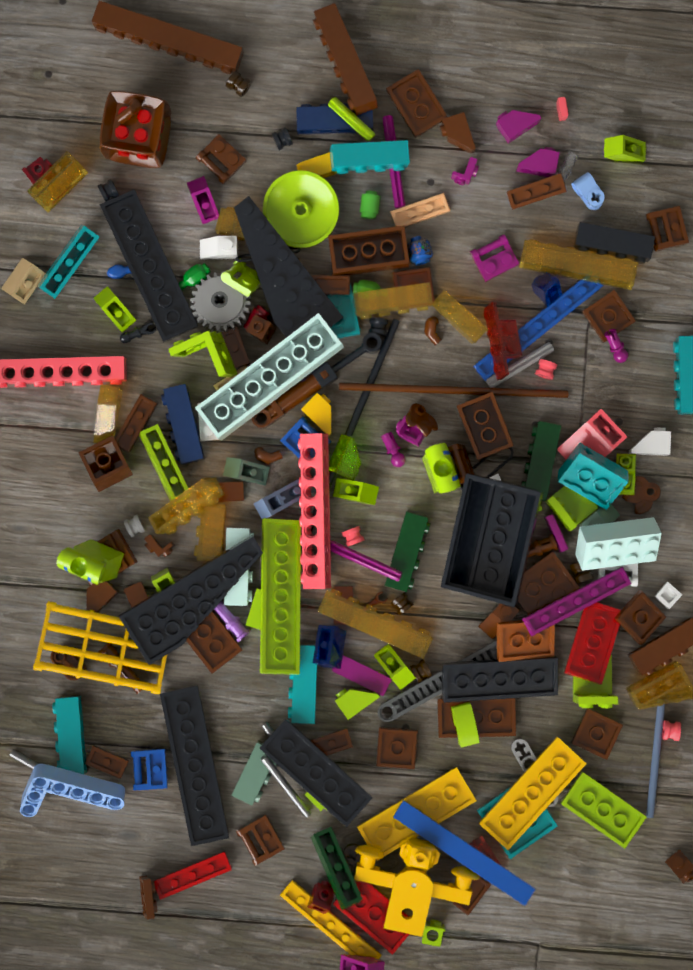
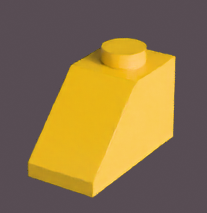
[301,393,332,437]

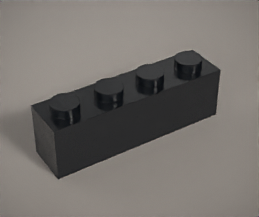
[573,222,655,264]

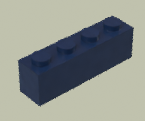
[296,103,373,135]
[161,384,205,465]

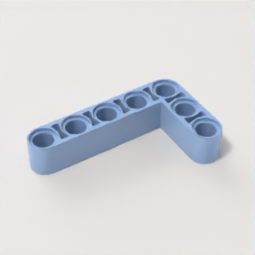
[20,764,125,817]

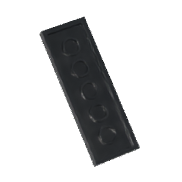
[442,656,558,703]
[259,719,373,827]

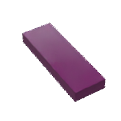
[332,653,392,696]

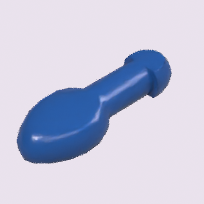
[107,264,131,279]

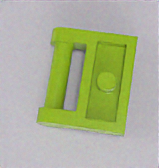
[221,261,261,297]

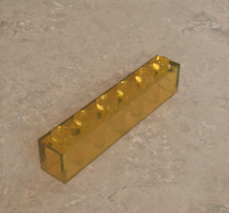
[519,239,638,290]
[317,589,433,659]

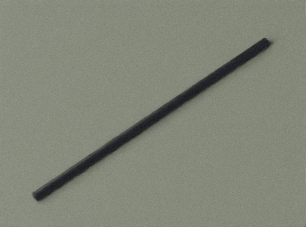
[311,318,400,531]

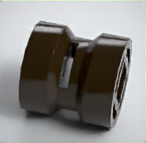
[225,71,252,97]
[570,562,594,583]

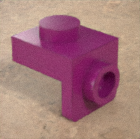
[451,157,479,185]
[396,415,425,447]

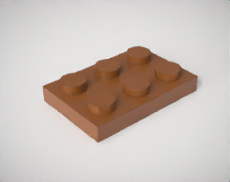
[497,620,555,662]

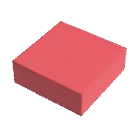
[556,97,569,121]

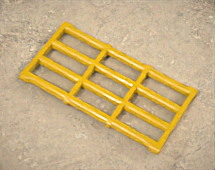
[33,601,167,694]

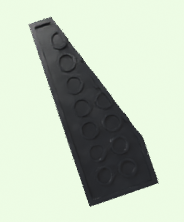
[234,196,343,338]
[119,535,263,665]

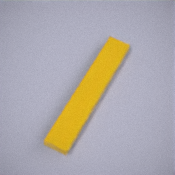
[280,879,382,959]

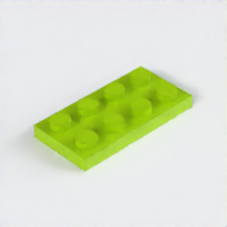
[560,772,647,849]

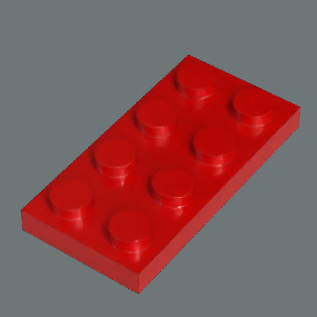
[564,602,621,685]
[333,880,409,955]

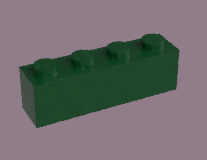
[521,421,561,502]
[384,512,431,592]
[311,827,363,910]

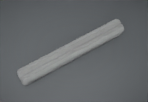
[486,342,554,388]

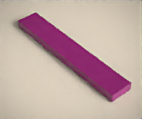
[522,567,632,636]

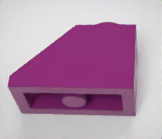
[496,110,541,144]
[516,147,560,178]
[187,176,220,224]
[340,954,385,970]

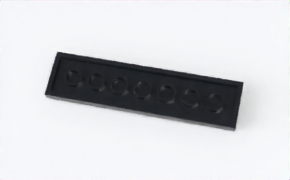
[100,189,198,343]
[160,685,229,846]

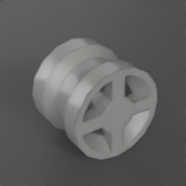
[123,514,146,538]

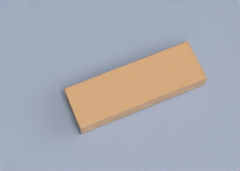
[390,193,450,227]

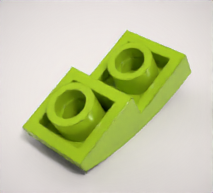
[616,454,636,495]
[451,702,479,748]

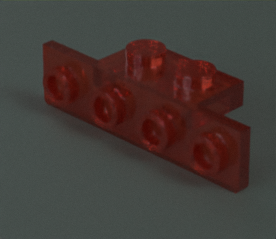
[484,302,523,380]

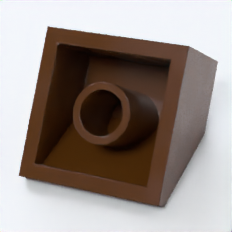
[78,435,133,492]

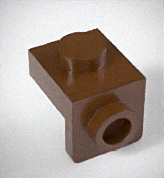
[144,534,175,557]
[665,849,693,884]

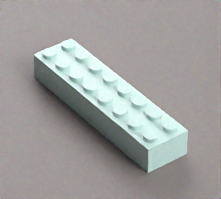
[195,313,344,441]

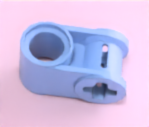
[571,172,605,210]

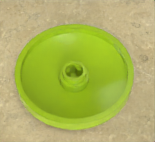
[263,170,339,248]

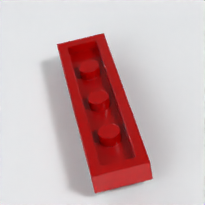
[154,851,232,900]

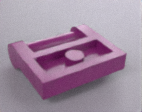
[470,234,519,282]

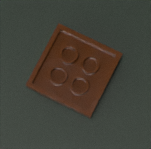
[518,552,580,615]

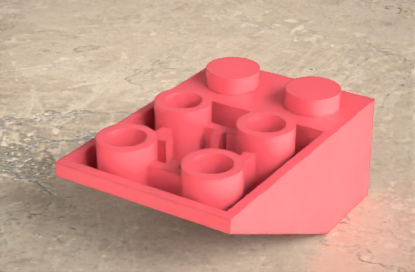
[557,409,627,460]

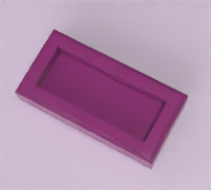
[544,514,568,552]

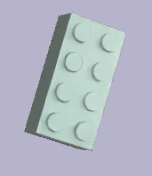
[575,517,662,571]

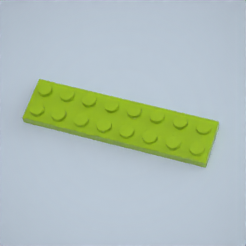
[260,518,301,675]

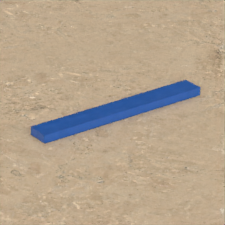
[473,271,604,381]
[393,800,536,906]

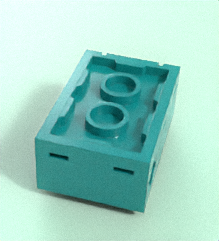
[558,443,629,510]

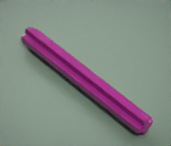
[382,115,405,209]
[330,540,402,581]

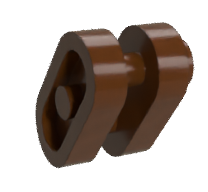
[51,651,87,681]

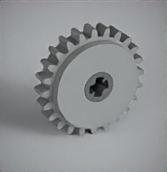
[190,272,251,333]

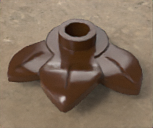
[406,403,438,437]
[622,476,661,514]

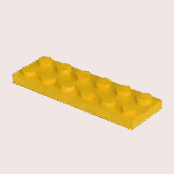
[479,737,587,850]
[357,767,477,861]

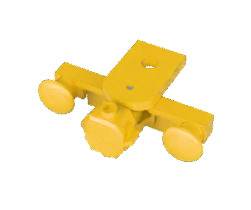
[354,838,480,937]

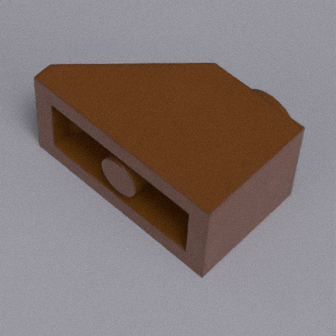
[439,112,476,154]
[87,581,119,613]
[478,603,519,639]

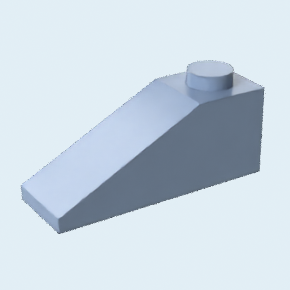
[253,479,316,519]

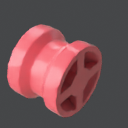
[535,359,557,380]
[342,526,365,547]
[662,720,681,741]

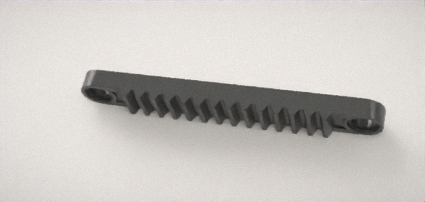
[378,640,497,722]

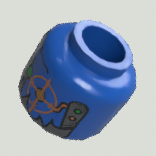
[407,236,433,266]

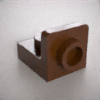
[246,315,276,345]

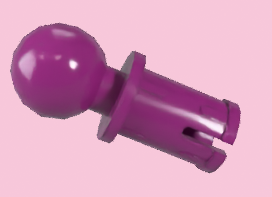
[604,329,628,363]
[381,431,406,467]

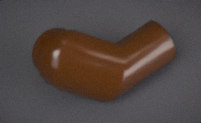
[116,98,142,124]
[424,316,442,346]
[254,447,283,464]

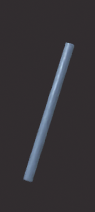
[646,701,665,818]

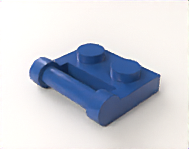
[280,416,332,458]
[131,749,168,790]

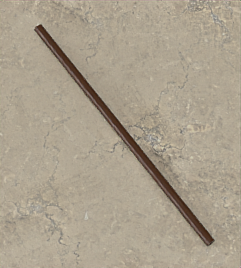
[339,382,568,398]

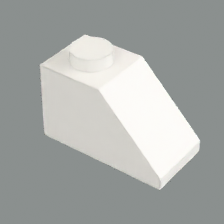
[200,236,238,259]
[629,428,671,456]

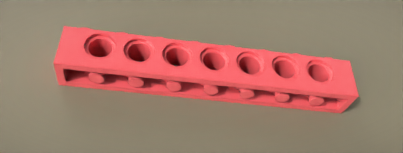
[0,356,127,388]
[298,433,331,589]

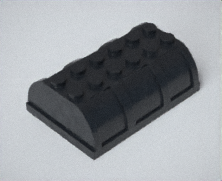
[441,473,543,607]

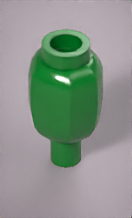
[178,263,211,290]

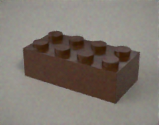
[328,225,409,275]

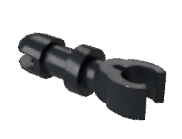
[120,320,156,343]

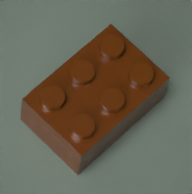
[457,392,514,460]

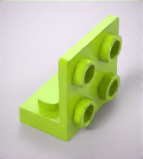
[545,486,598,532]

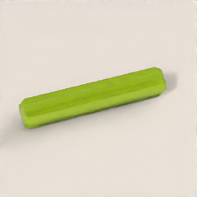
[328,97,375,142]

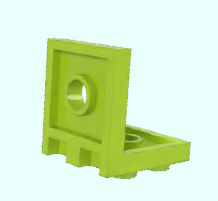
[168,331,238,377]
[572,655,618,708]

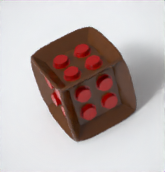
[100,91,171,168]

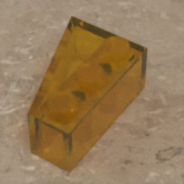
[625,661,693,710]

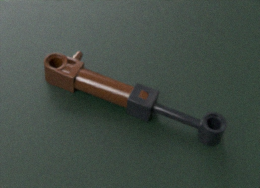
[252,333,382,429]

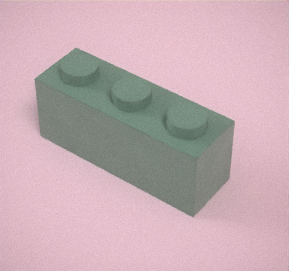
[231,741,276,805]

